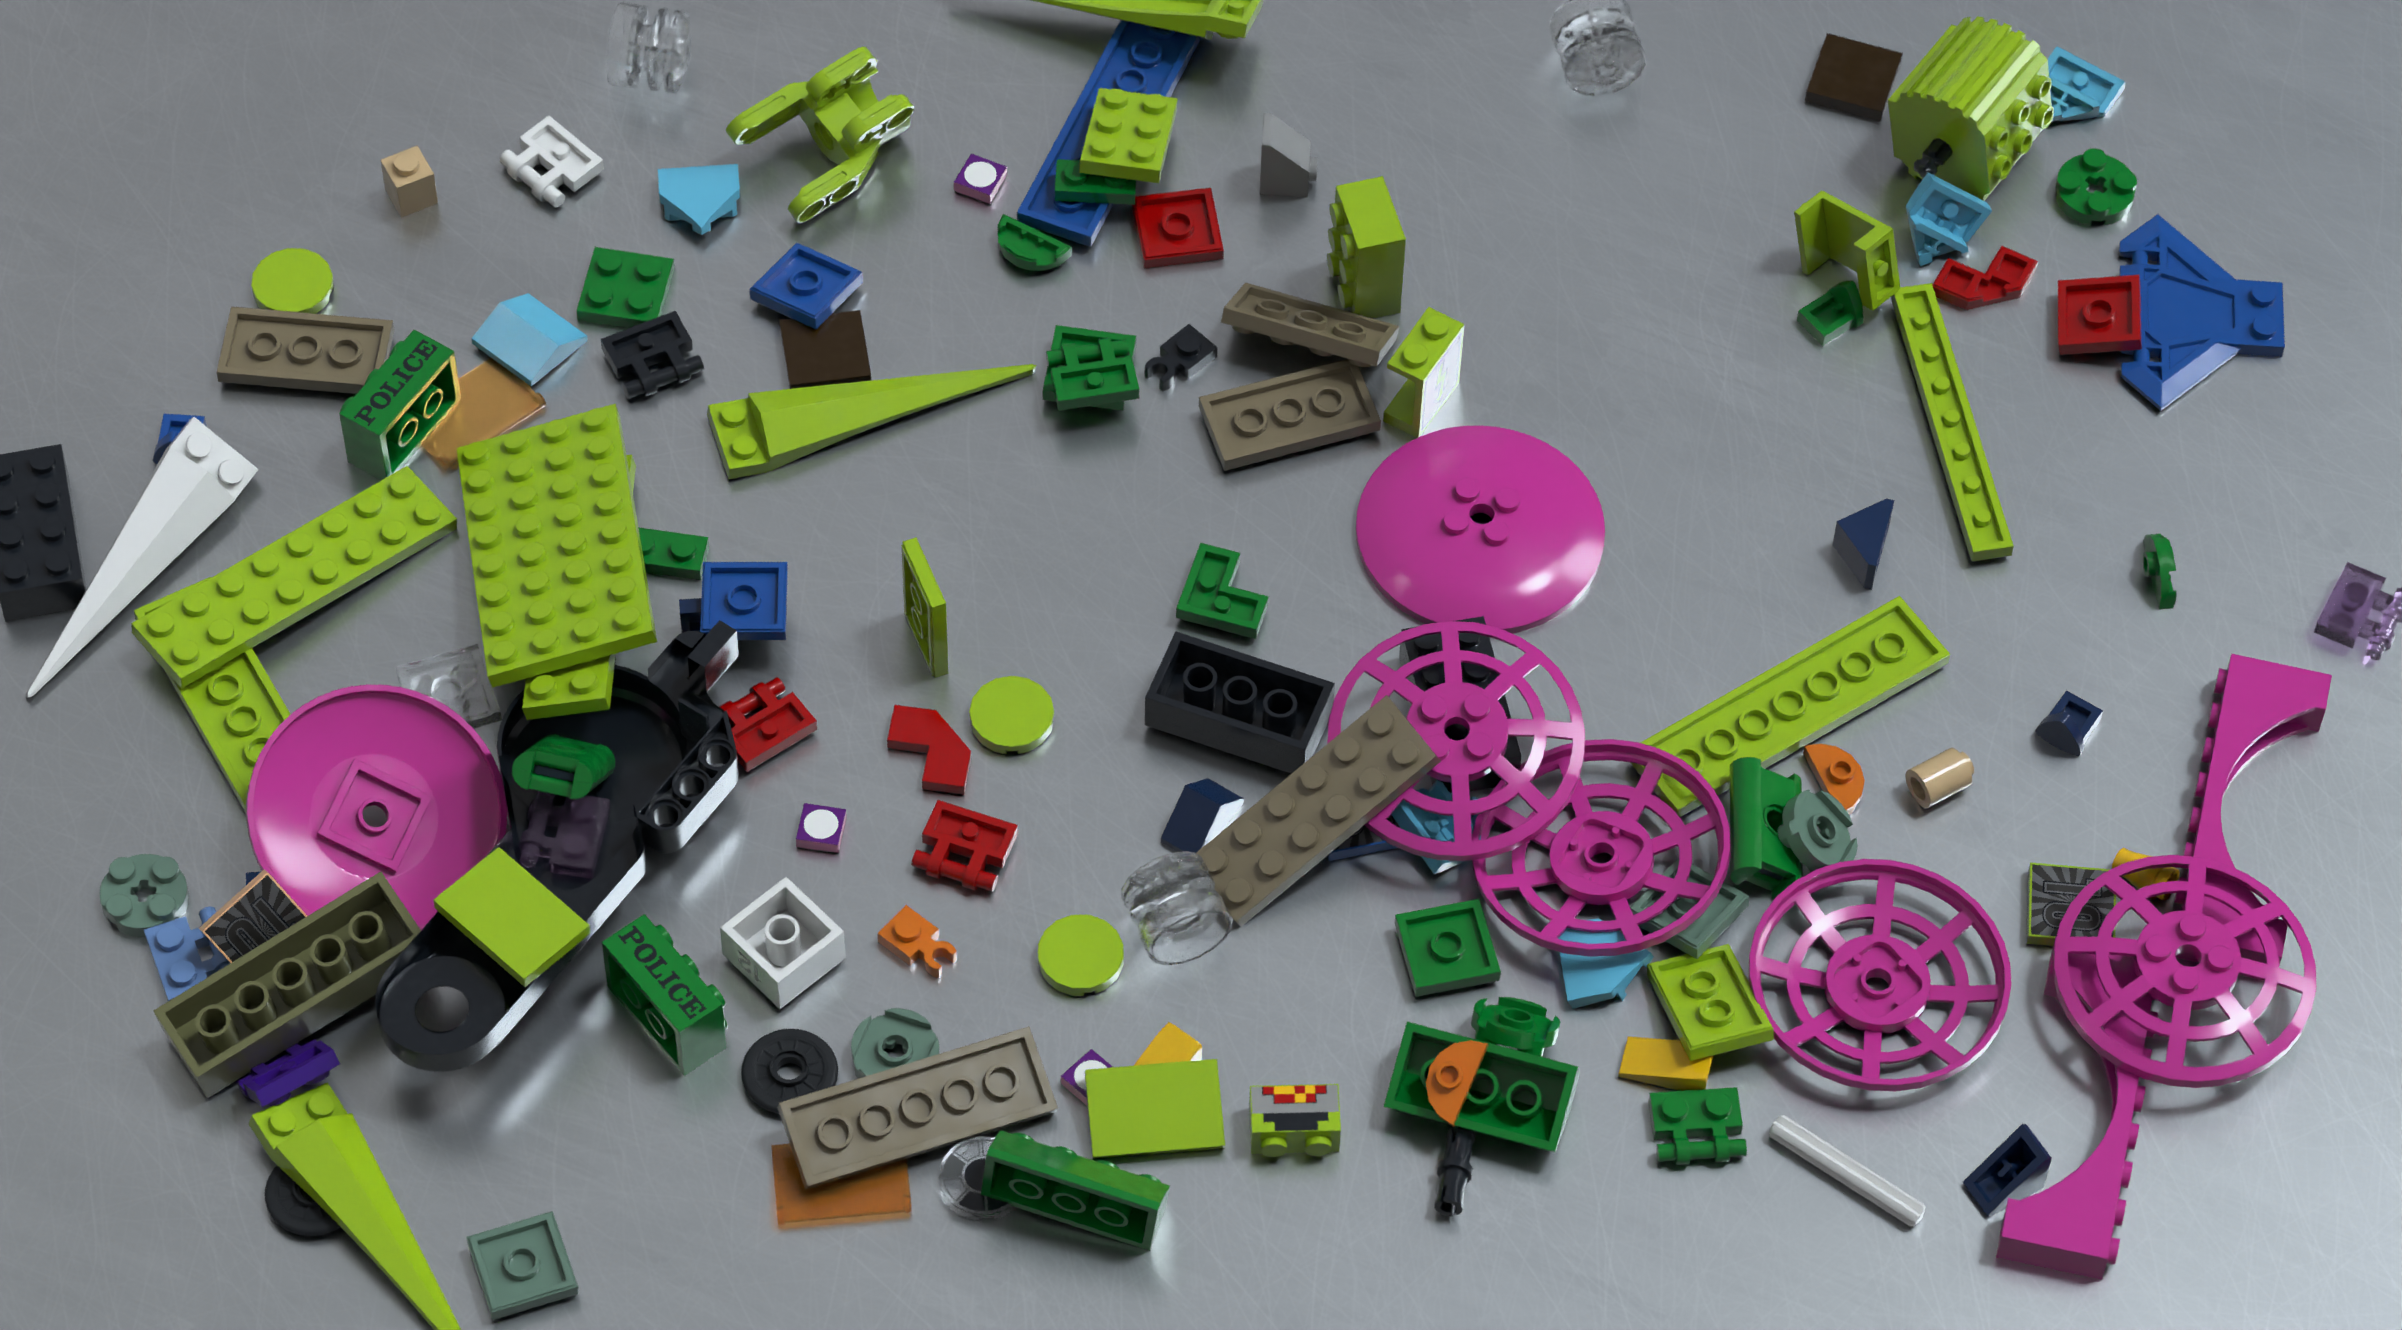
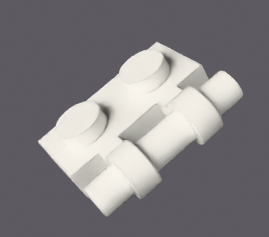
[499,116,604,208]

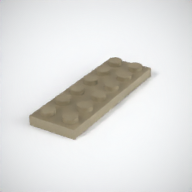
[1188,695,1441,926]
[777,1026,1058,1190]

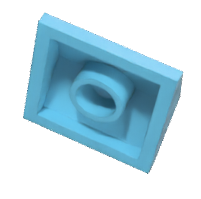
[472,293,588,386]

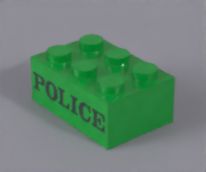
[339,329,461,480]
[602,914,728,1076]

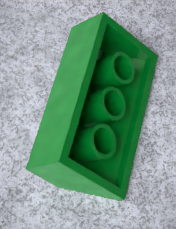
[1384,1021,1580,1153]
[981,1130,1170,1251]

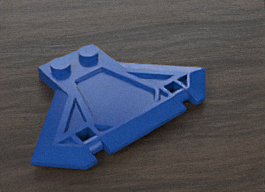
[2119,214,2285,411]

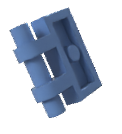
[144,907,230,1001]

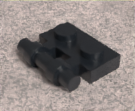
[601,311,704,399]

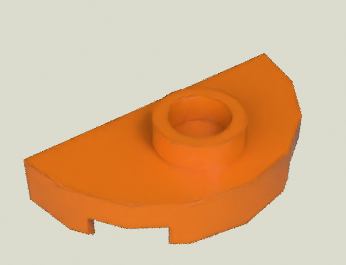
[1803,743,1865,815]
[1426,1040,1488,1127]

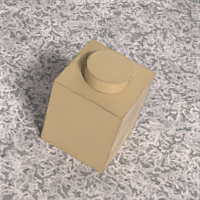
[381,145,438,218]

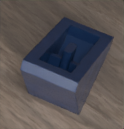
[1832,498,1895,590]
[1161,778,1244,859]
[1963,1124,2052,1216]

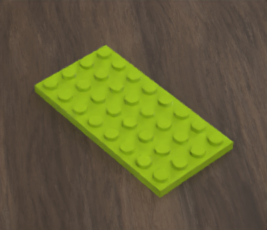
[456,404,657,688]

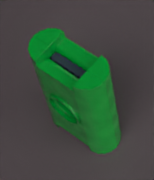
[512,735,615,799]
[1730,757,1803,899]

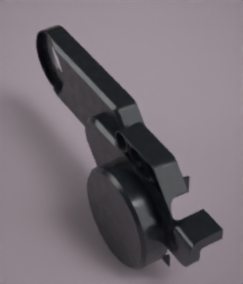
[375,620,739,1072]

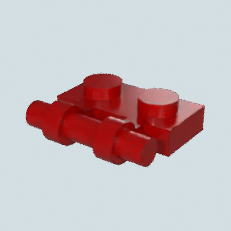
[719,677,817,772]
[911,800,1018,892]

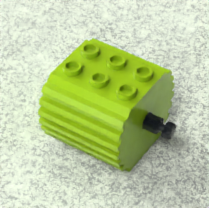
[1888,16,2054,201]

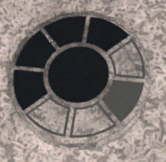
[939,1136,1017,1221]

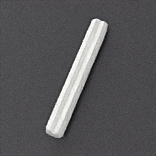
[1769,1115,1926,1227]

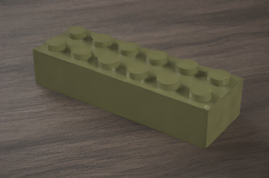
[153,871,421,1098]

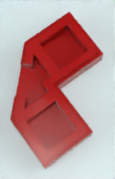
[1932,246,2038,310]
[887,705,971,795]

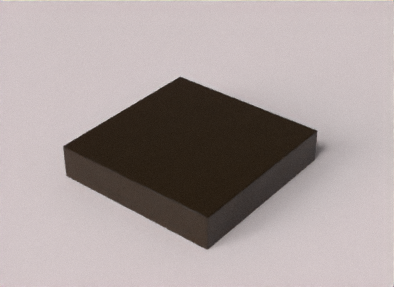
[1805,33,1903,121]
[779,310,871,389]

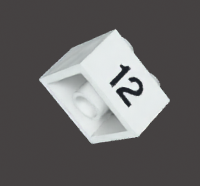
[720,877,846,1009]

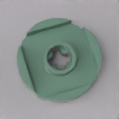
[1778,789,1858,873]
[100,854,189,937]
[851,1008,940,1079]

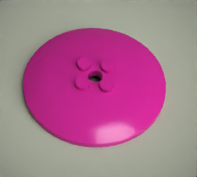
[1356,425,1605,634]
[246,684,507,930]

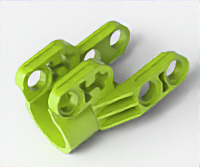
[726,46,914,223]

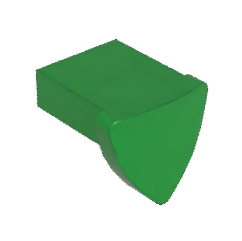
[1797,280,1863,346]

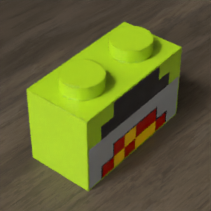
[1249,1084,1341,1157]

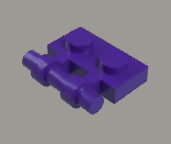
[237,1039,340,1107]

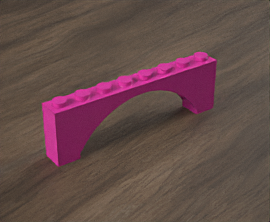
[2174,653,2332,965]
[1996,936,2158,1280]

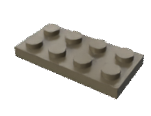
[1221,282,1399,367]
[216,306,394,394]
[1199,359,1381,471]

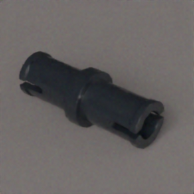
[1434,1127,1475,1216]

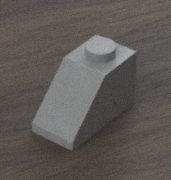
[1260,113,1318,197]

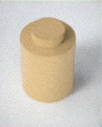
[1905,748,1974,808]

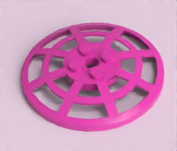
[1327,621,1585,861]
[1472,739,1731,957]
[2053,855,2316,1088]
[1748,859,2011,1091]

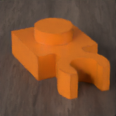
[877,905,957,978]

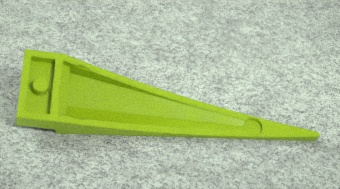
[1030,0,1263,40]
[707,364,1036,479]
[248,1082,461,1330]

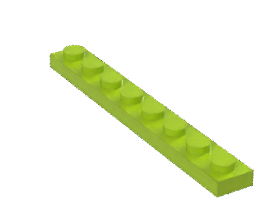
[1891,283,2014,561]

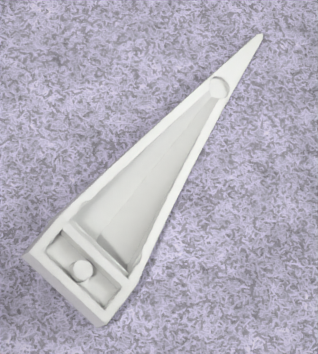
[26,417,259,698]

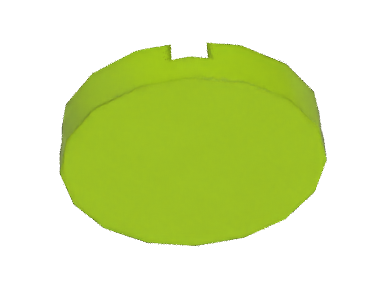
[251,248,334,314]
[969,676,1054,754]
[1038,914,1124,996]

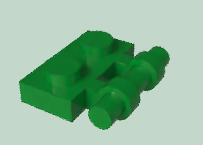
[1046,338,1139,411]
[1648,1087,1747,1165]

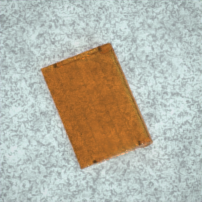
[421,358,546,470]
[771,1144,912,1225]

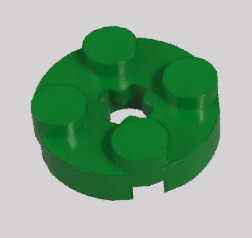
[2055,148,2137,225]
[1471,997,1560,1057]

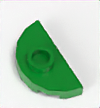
[998,214,1072,271]
[2143,534,2177,610]

